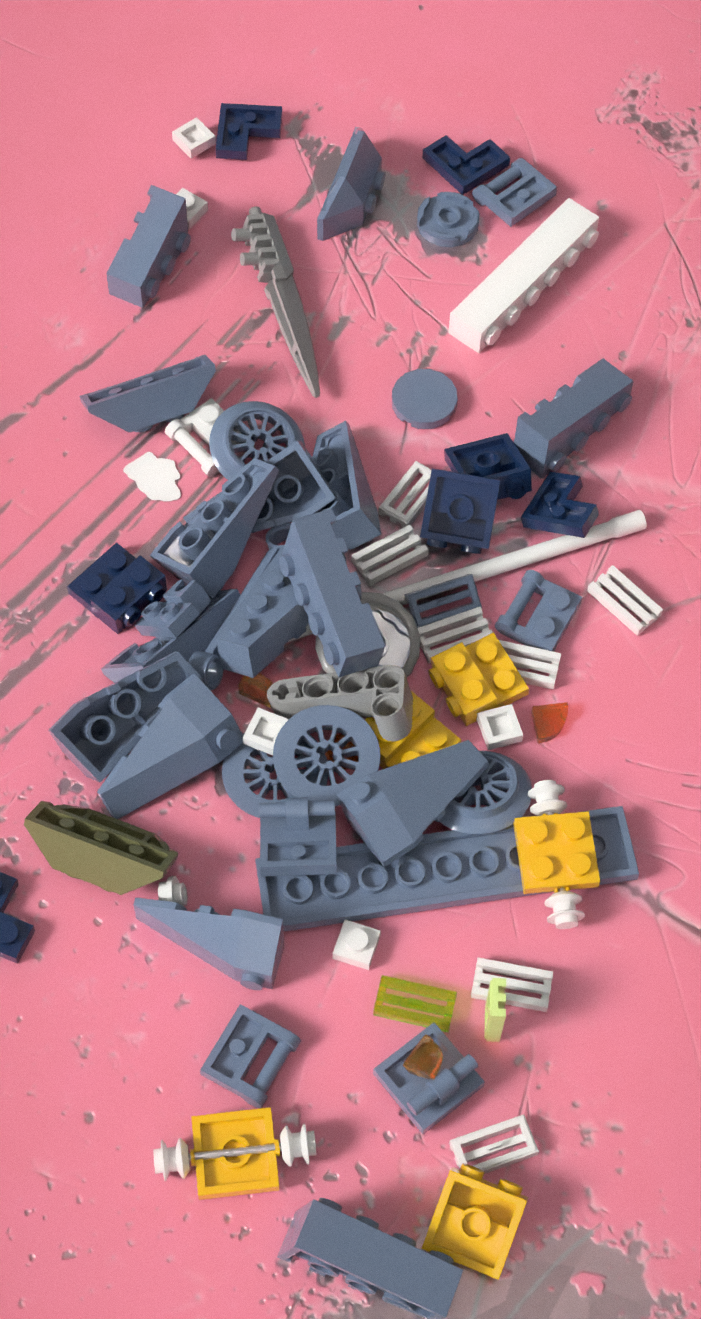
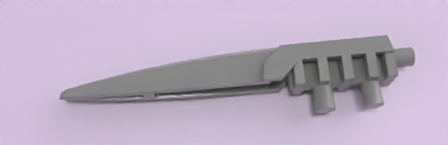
[231,206,320,398]

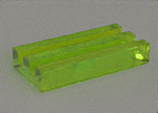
[373,975,457,1033]

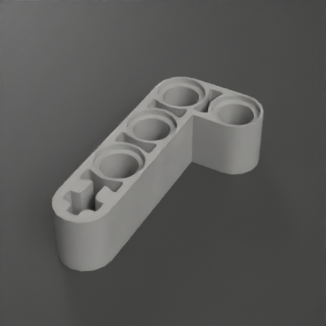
[267,665,413,741]

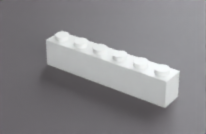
[448,198,599,353]

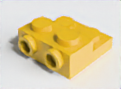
[428,632,529,726]
[365,691,461,769]
[421,1163,528,1280]

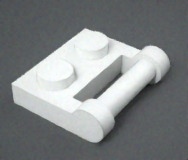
[165,398,255,477]

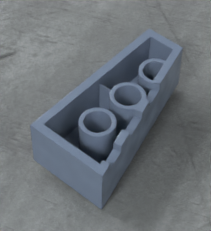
[514,358,633,479]
[279,509,386,677]
[216,545,309,678]
[277,1198,463,1319]

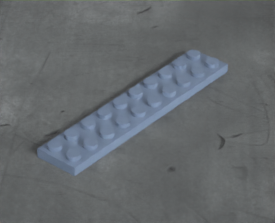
[255,806,639,931]

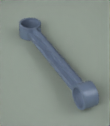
[188,523,291,690]

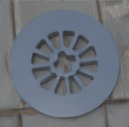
[209,401,305,480]
[273,705,380,806]
[222,733,329,818]
[439,751,532,834]

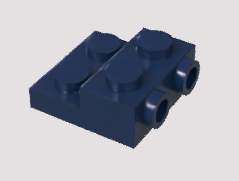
[444,433,532,500]
[420,468,501,554]
[67,542,167,634]

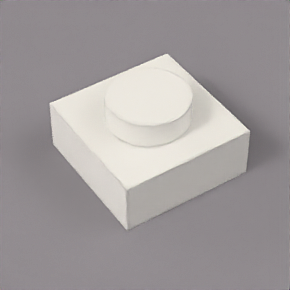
[172,117,216,159]
[176,188,208,230]
[477,704,523,750]
[243,708,289,755]
[332,920,381,970]

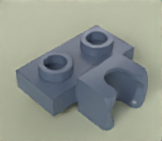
[134,579,211,638]

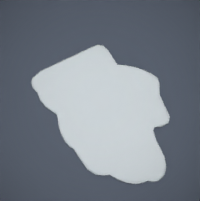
[123,452,181,502]

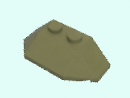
[24,801,178,895]

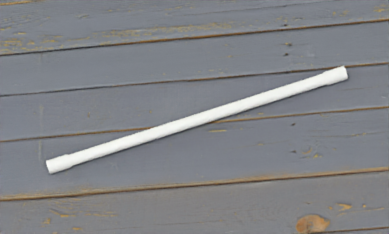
[288,510,647,642]

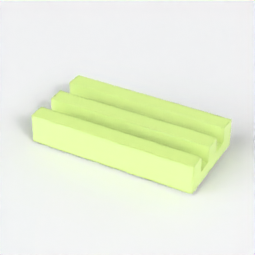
[484,978,506,1042]

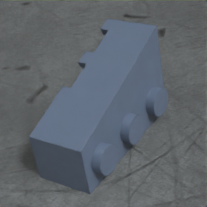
[106,185,191,308]

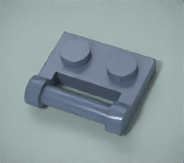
[472,158,557,227]
[495,570,582,652]
[200,1004,301,1108]

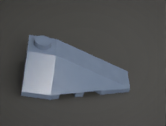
[312,421,381,549]
[183,440,336,533]
[150,458,279,599]
[101,589,240,683]
[48,651,202,782]
[97,674,243,819]
[336,740,489,867]
[133,898,284,990]

